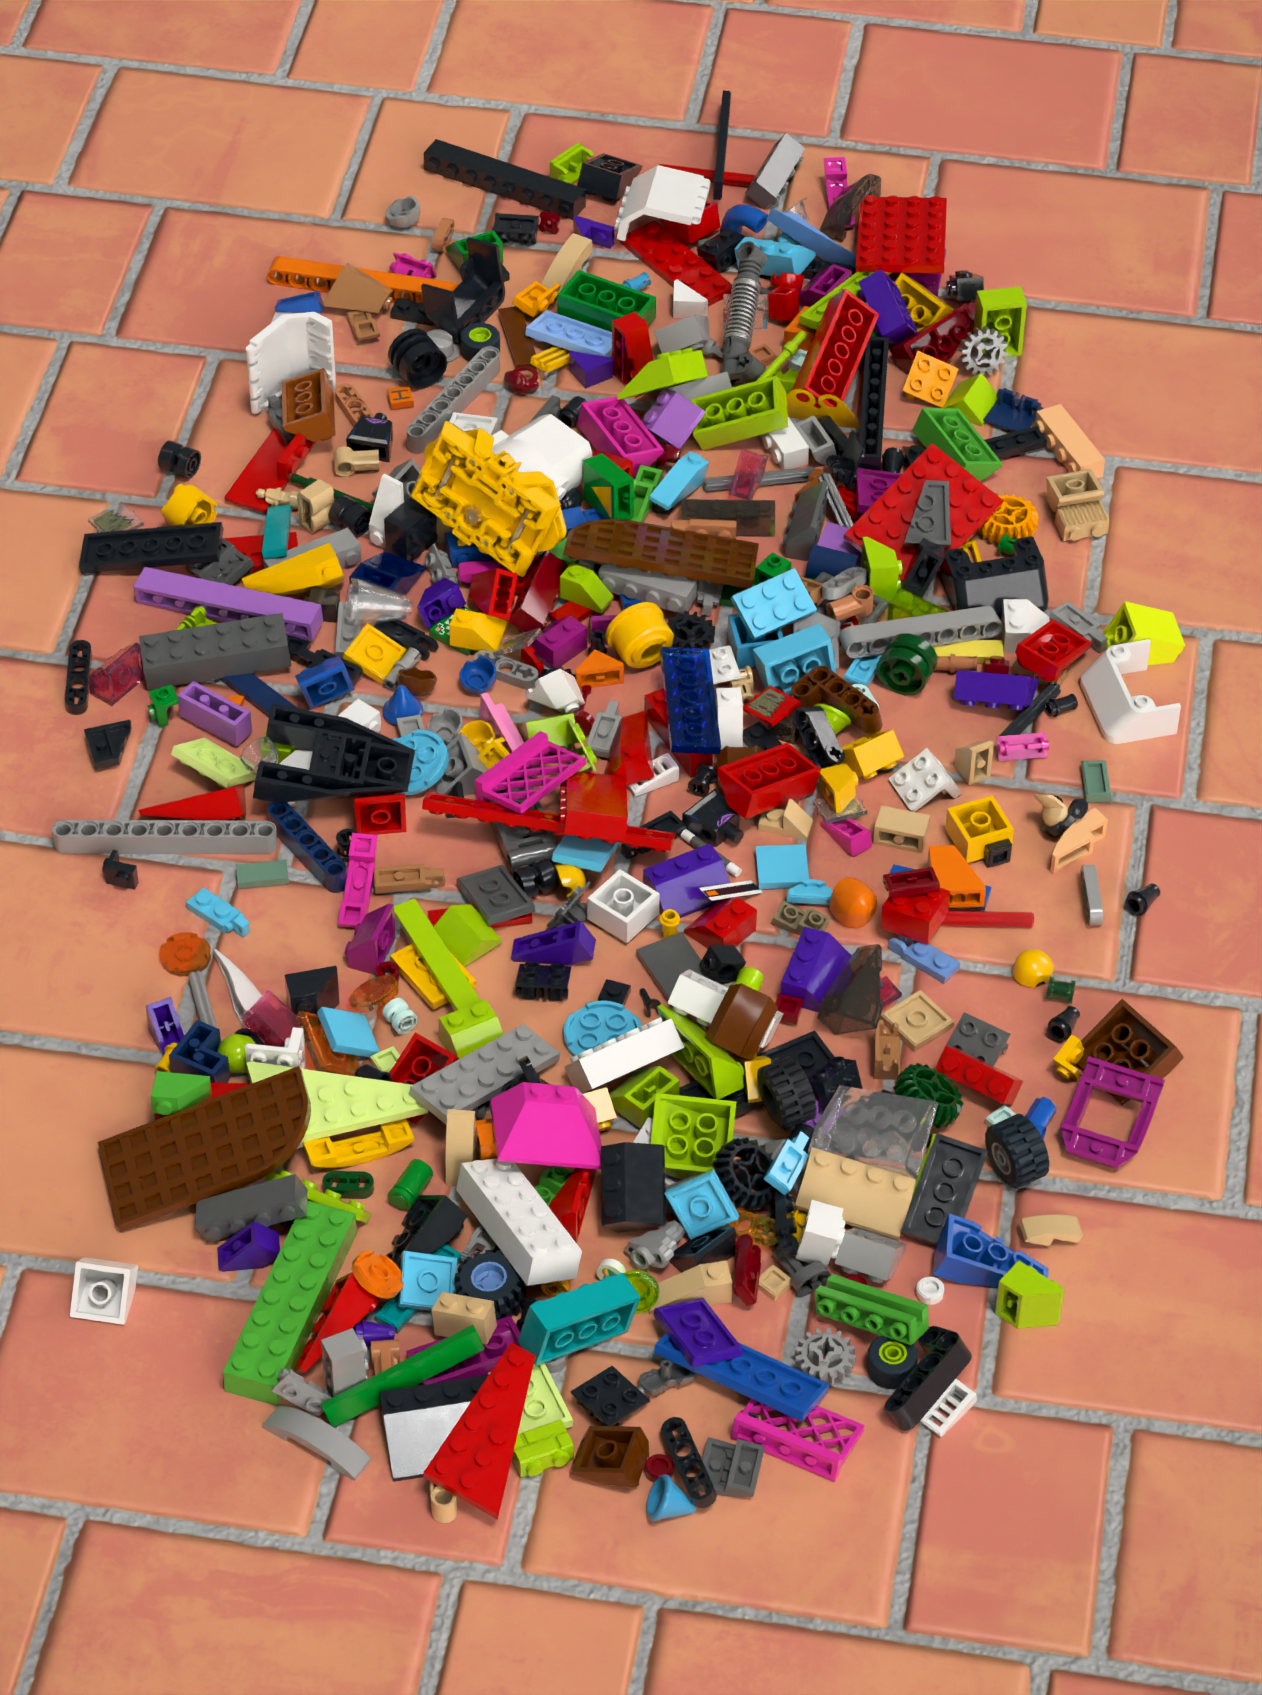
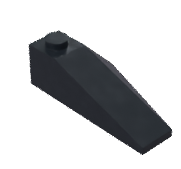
[386,1195,468,1269]

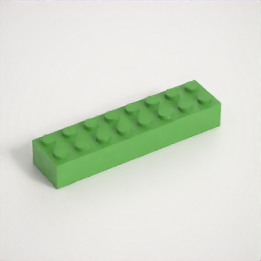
[223,1201,357,1406]

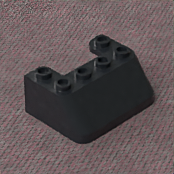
[940,536,1049,620]

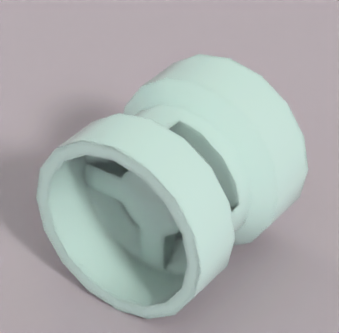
[382,998,418,1034]

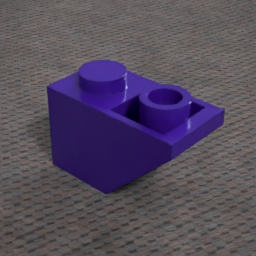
[417,577,466,628]

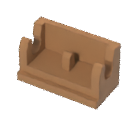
[874,1020,900,1080]

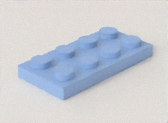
[525,310,612,357]

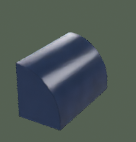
[805,544,859,579]

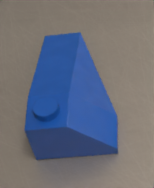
[933,1213,1049,1287]

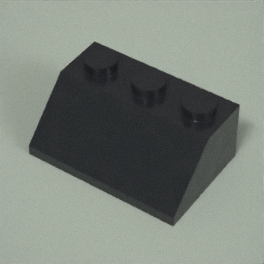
[601,1142,666,1233]

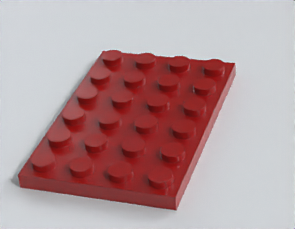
[856,195,947,273]
[843,443,1004,597]

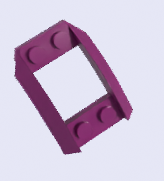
[1060,1056,1165,1169]

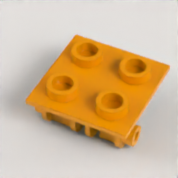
[902,351,959,408]

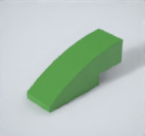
[629,465,664,522]

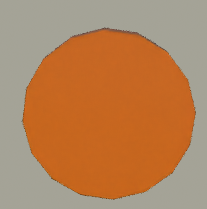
[351,1250,404,1299]

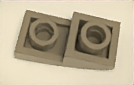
[771,901,831,935]

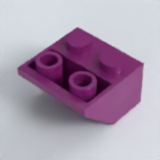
[798,264,852,307]

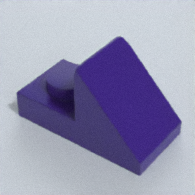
[573,215,614,249]

